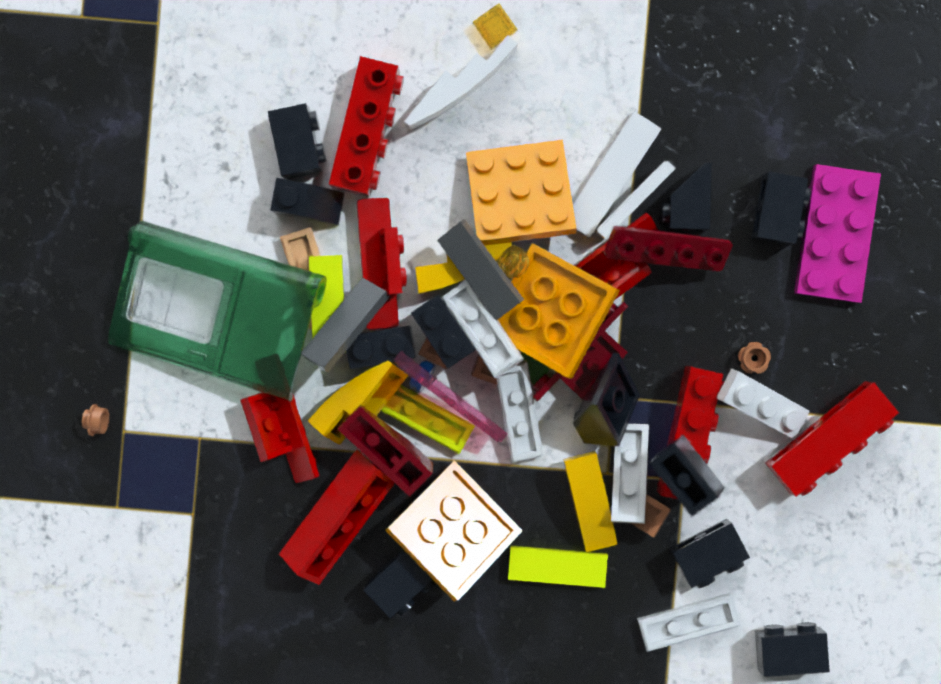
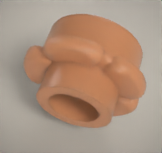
[738,342,771,374]
[82,404,109,436]

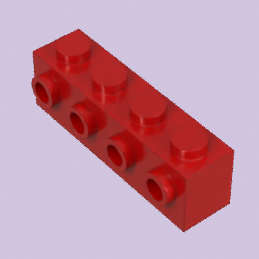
[329,56,404,197]
[657,366,725,499]
[765,381,899,497]
[279,449,395,585]

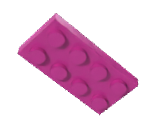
[794,164,881,303]

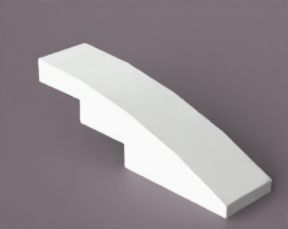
[404,35,518,130]

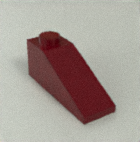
[337,404,434,496]

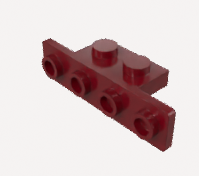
[604,226,733,271]
[532,302,628,402]

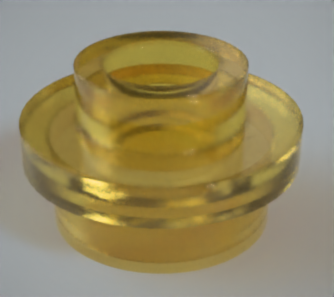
[498,245,529,278]

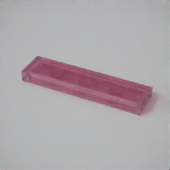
[394,351,508,442]

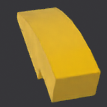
[415,242,512,294]
[308,361,408,445]
[563,451,618,552]

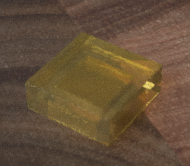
[472,3,518,50]

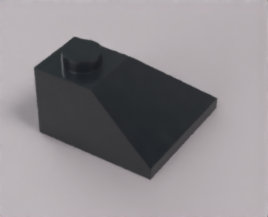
[573,353,640,446]

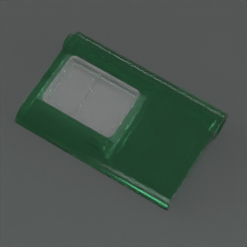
[108,221,327,402]

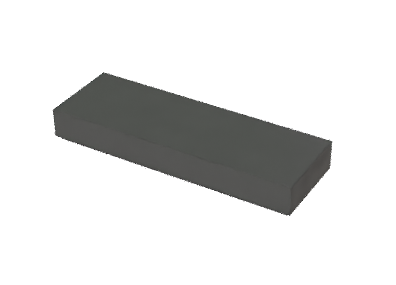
[437,219,524,320]
[301,277,390,373]

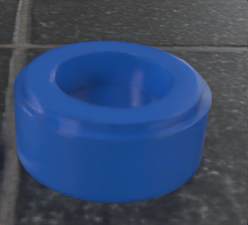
[409,360,436,394]

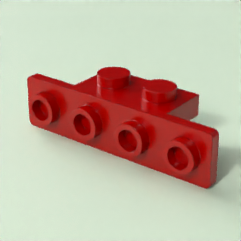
[356,197,407,329]
[576,213,659,300]
[240,353,319,483]

